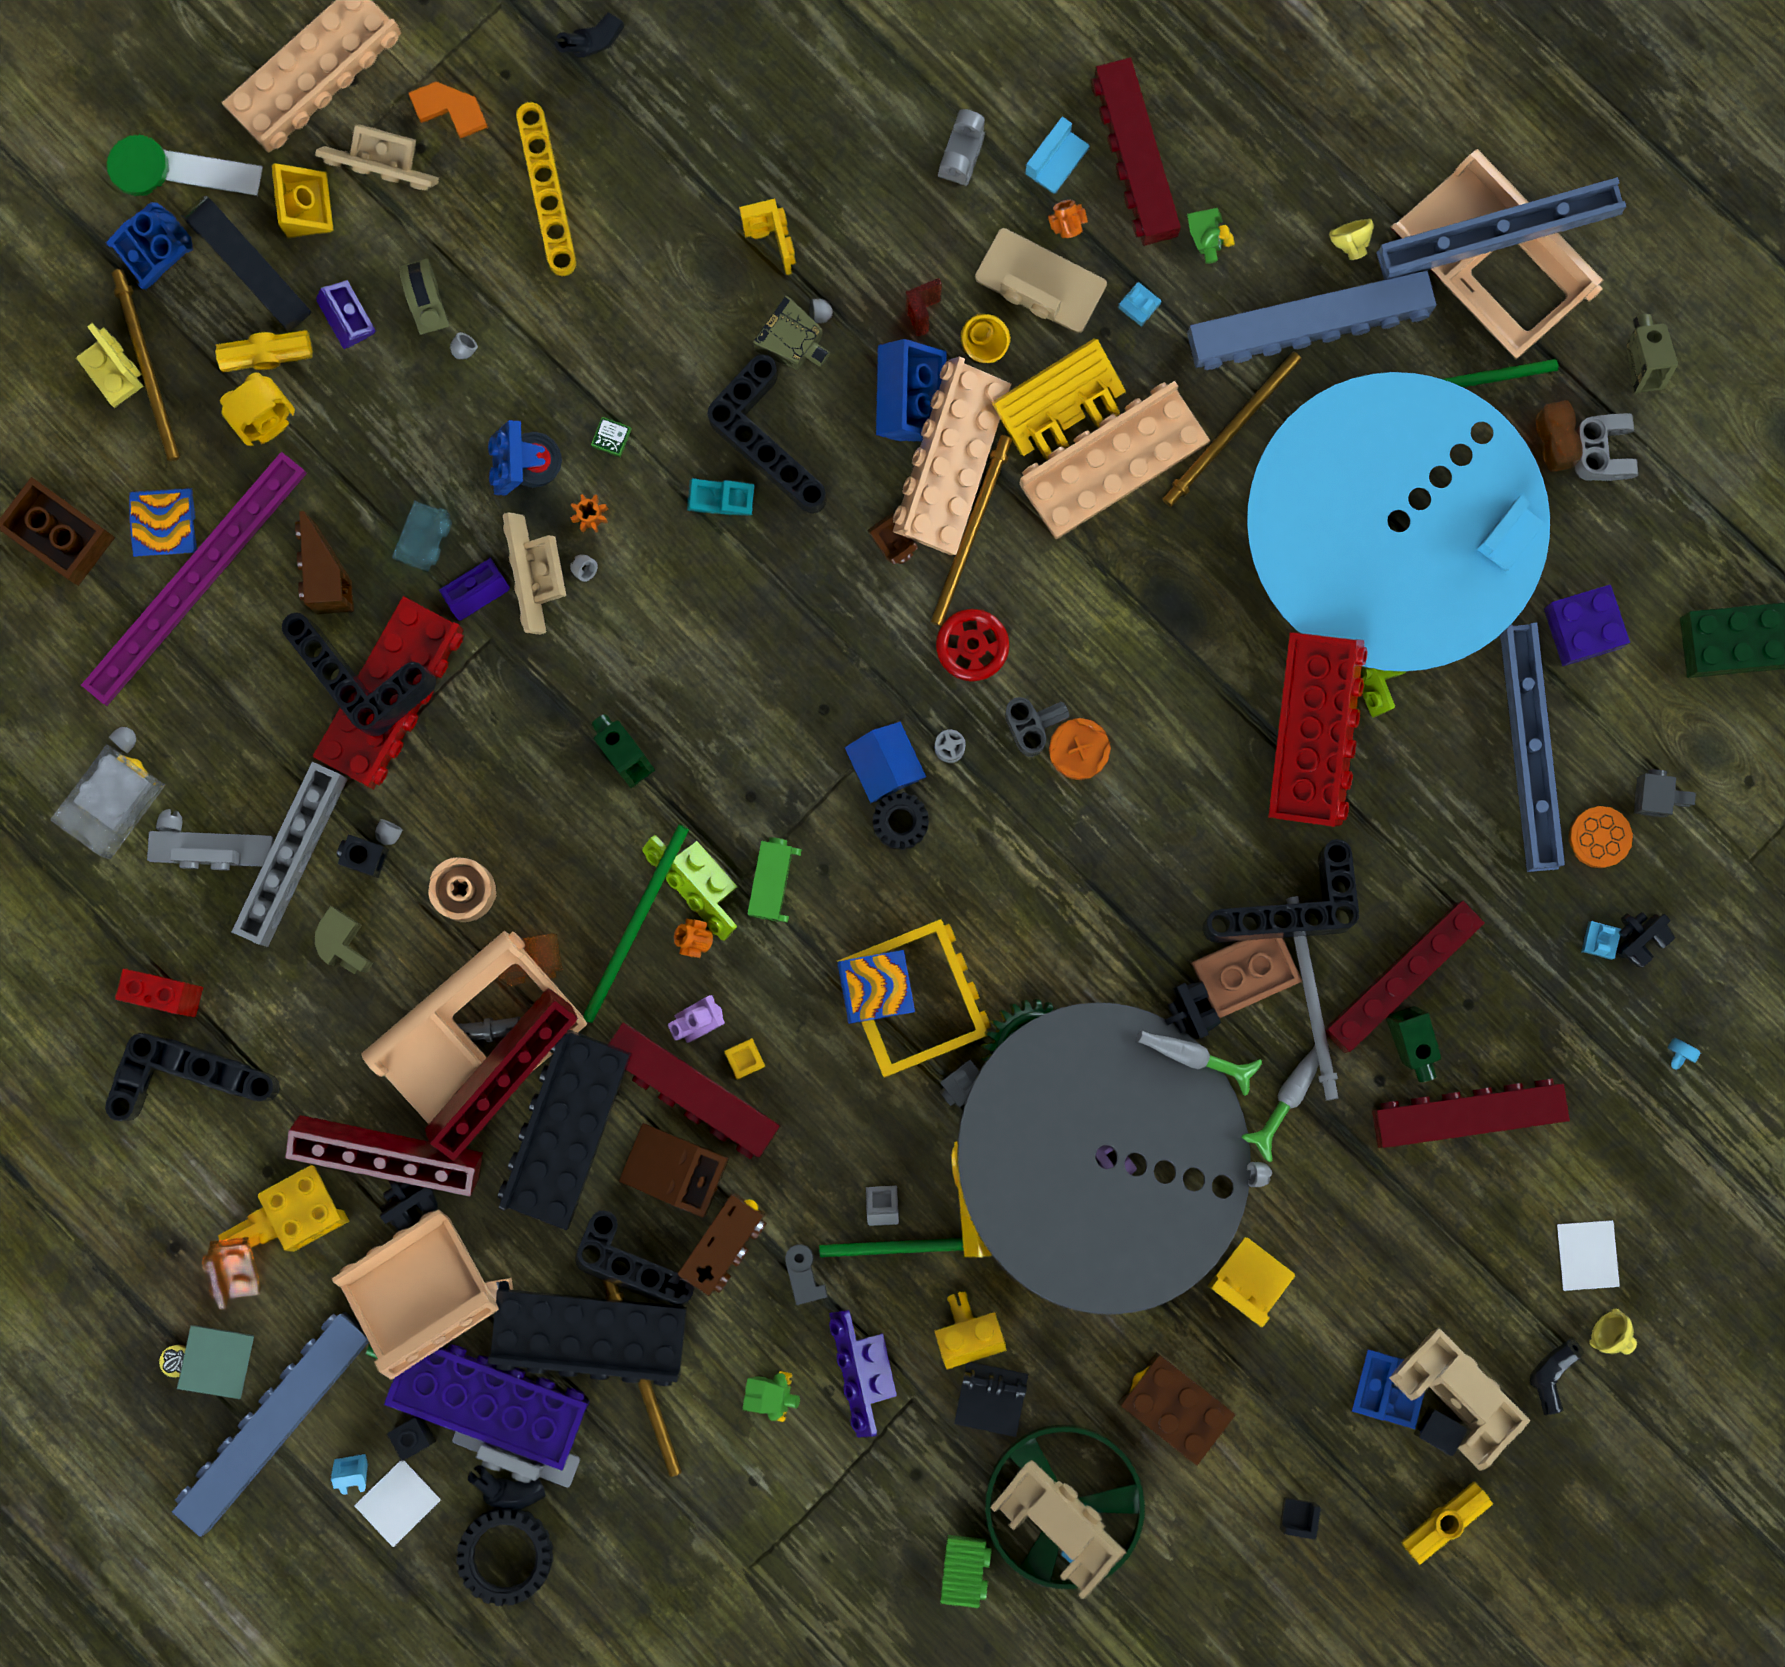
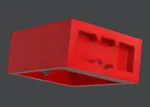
[115,969,203,1017]

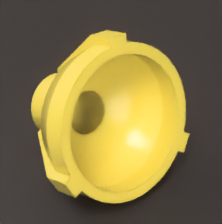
[1329,219,1374,260]
[1590,1309,1637,1354]

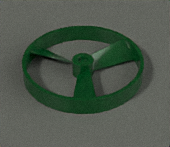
[985,1425,1145,1589]

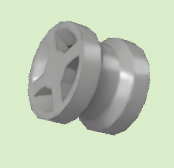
[934,729,966,763]

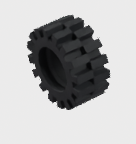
[873,792,929,850]

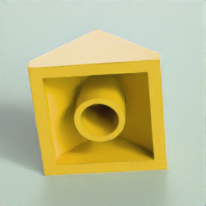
[271,163,333,238]

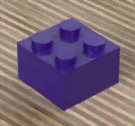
[1544,584,1630,666]

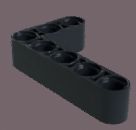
[181,196,312,333]
[707,355,826,514]
[282,612,436,737]
[1202,839,1359,943]

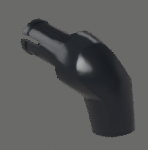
[555,12,625,58]
[1530,1339,1584,1415]
[468,1465,546,1509]

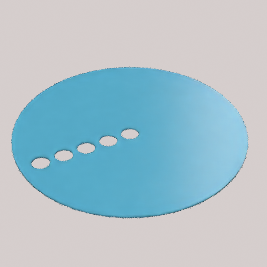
[1247,372,1550,672]

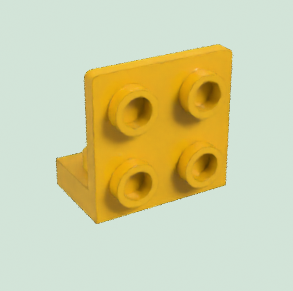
[739,199,796,275]
[258,1165,350,1252]
[1208,1237,1295,1328]

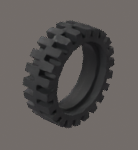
[456,1508,553,1606]

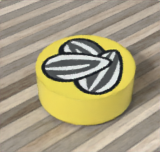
[159,1345,186,1378]

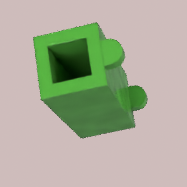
[747,837,802,923]

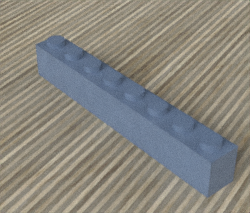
[1187,271,1436,370]
[172,1312,369,1537]

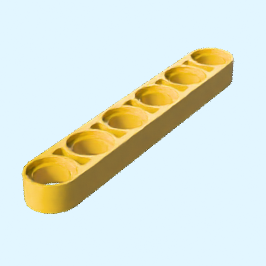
[517,102,576,276]

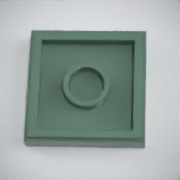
[177,1325,254,1399]

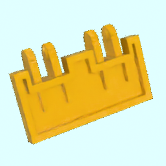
[992,338,1126,460]

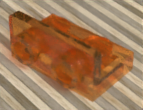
[203,1237,261,1310]

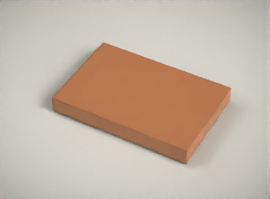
[1191,925,1302,1018]

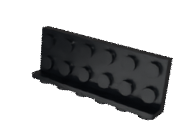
[497,1030,632,1230]
[488,1289,687,1386]

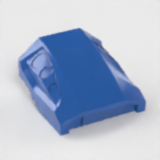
[106,202,193,289]

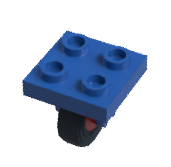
[488,420,562,496]

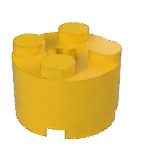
[220,372,295,446]

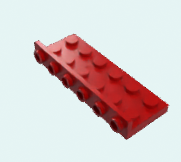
[312,596,464,790]
[1268,632,1368,827]

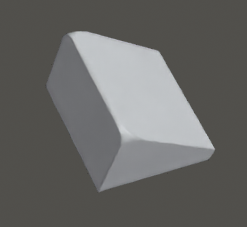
[866,1186,899,1226]

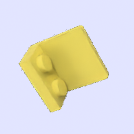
[76,323,144,408]

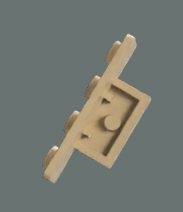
[315,124,439,190]
[503,512,566,635]

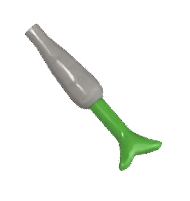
[1137,1030,1262,1096]
[1242,1044,1329,1162]

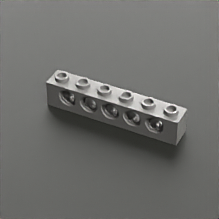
[232,762,347,947]

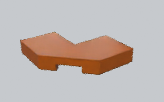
[408,82,488,139]

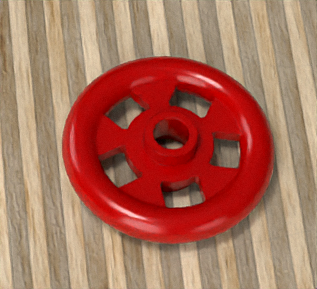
[936,609,1009,681]

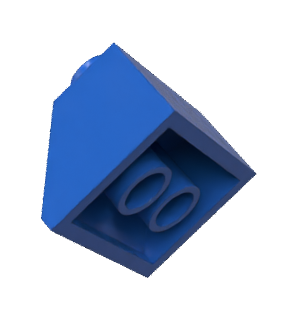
[876,339,947,441]

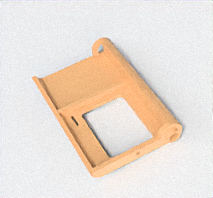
[1391,149,1603,360]
[361,931,587,1124]

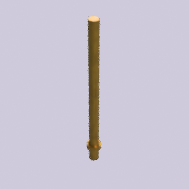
[112,269,180,461]
[1162,351,1302,507]
[931,435,1012,626]
[602,1280,682,1477]

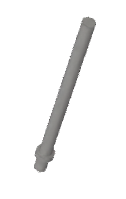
[1286,896,1339,1101]

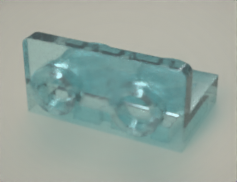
[392,501,452,572]

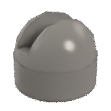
[809,299,833,324]
[450,332,477,359]
[570,554,598,582]
[109,727,136,754]
[156,809,183,832]
[375,819,403,845]
[1247,1162,1272,1187]

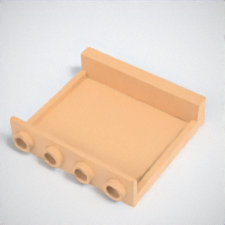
[332,1209,499,1380]

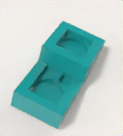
[687,478,754,515]

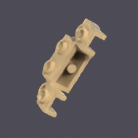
[1389,1328,1530,1471]
[990,1460,1126,1599]

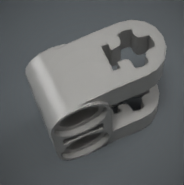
[938,109,985,186]
[1572,413,1638,481]

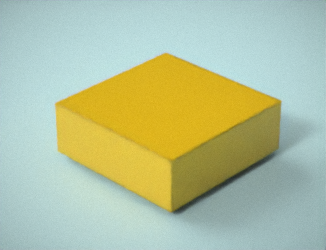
[724,1038,766,1080]

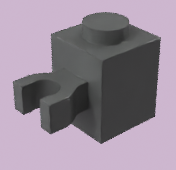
[1634,769,1696,817]
[939,1060,979,1107]

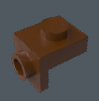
[867,513,918,565]

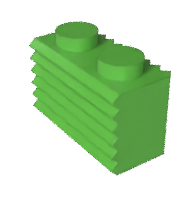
[940,1535,991,1608]

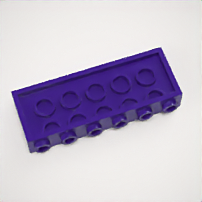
[384,1344,590,1471]

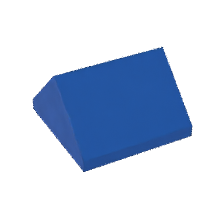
[845,722,926,803]

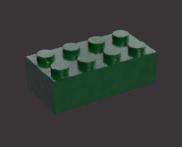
[1680,603,1785,678]

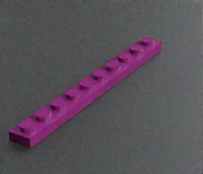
[81,452,307,706]

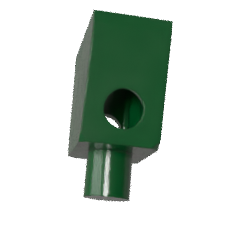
[591,714,656,788]
[1386,1006,1441,1083]

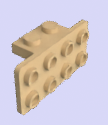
[975,228,1107,333]

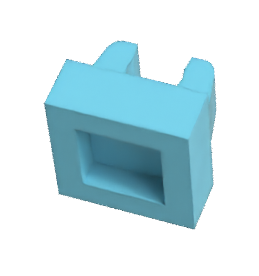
[1118,282,1162,327]
[1581,921,1622,960]
[331,1454,368,1495]

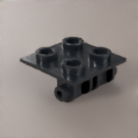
[954,1362,1029,1437]

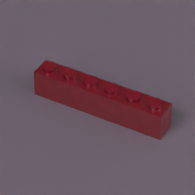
[1091,57,1181,246]
[1325,901,1485,1053]
[425,987,578,1161]
[609,1022,781,1159]
[1372,1078,1570,1148]
[285,1115,483,1196]

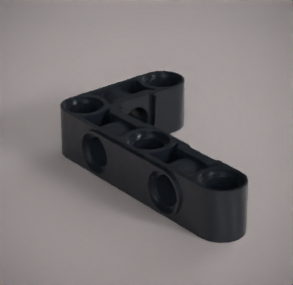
[105,1033,280,1121]

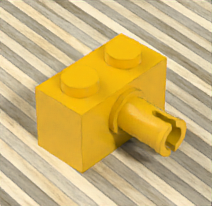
[935,1292,1007,1370]

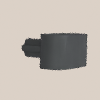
[1005,697,1069,757]

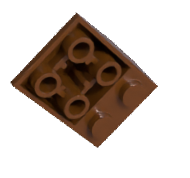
[295,511,354,614]
[619,1123,730,1218]

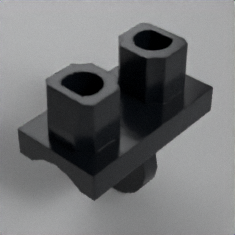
[1616,912,1675,967]
[1165,982,1221,1040]
[380,1180,438,1231]

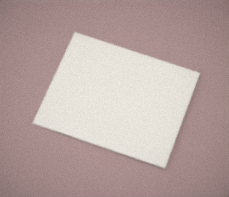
[1557,1221,1620,1291]
[354,1460,441,1547]

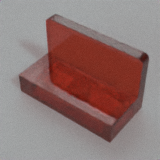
[906,278,942,337]

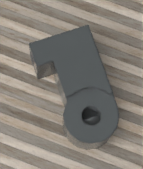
[785,1244,828,1305]

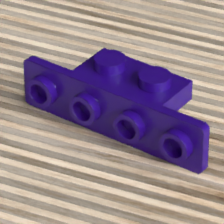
[829,1310,897,1437]

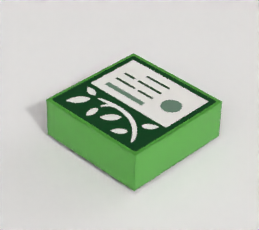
[591,417,631,458]

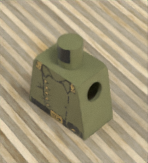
[753,295,830,370]
[1627,314,1678,393]

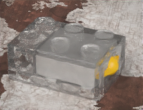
[50,744,166,859]

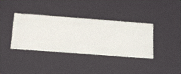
[164,150,263,195]

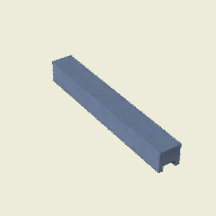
[1376,177,1626,280]
[1500,623,1565,872]

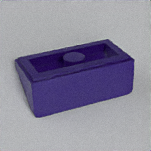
[316,280,376,349]
[439,558,510,621]

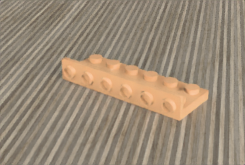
[222,0,402,153]
[893,356,1011,556]
[1019,381,1210,540]

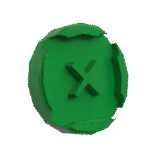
[107,135,169,196]

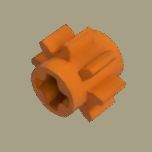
[1048,200,1088,238]
[571,494,608,533]
[674,918,713,958]

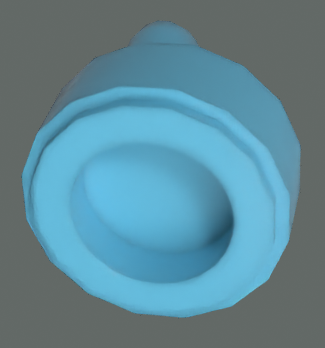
[1667,1038,1701,1070]

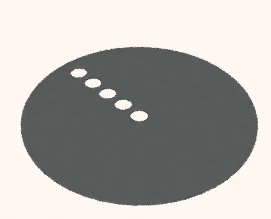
[958,1003,1251,1315]

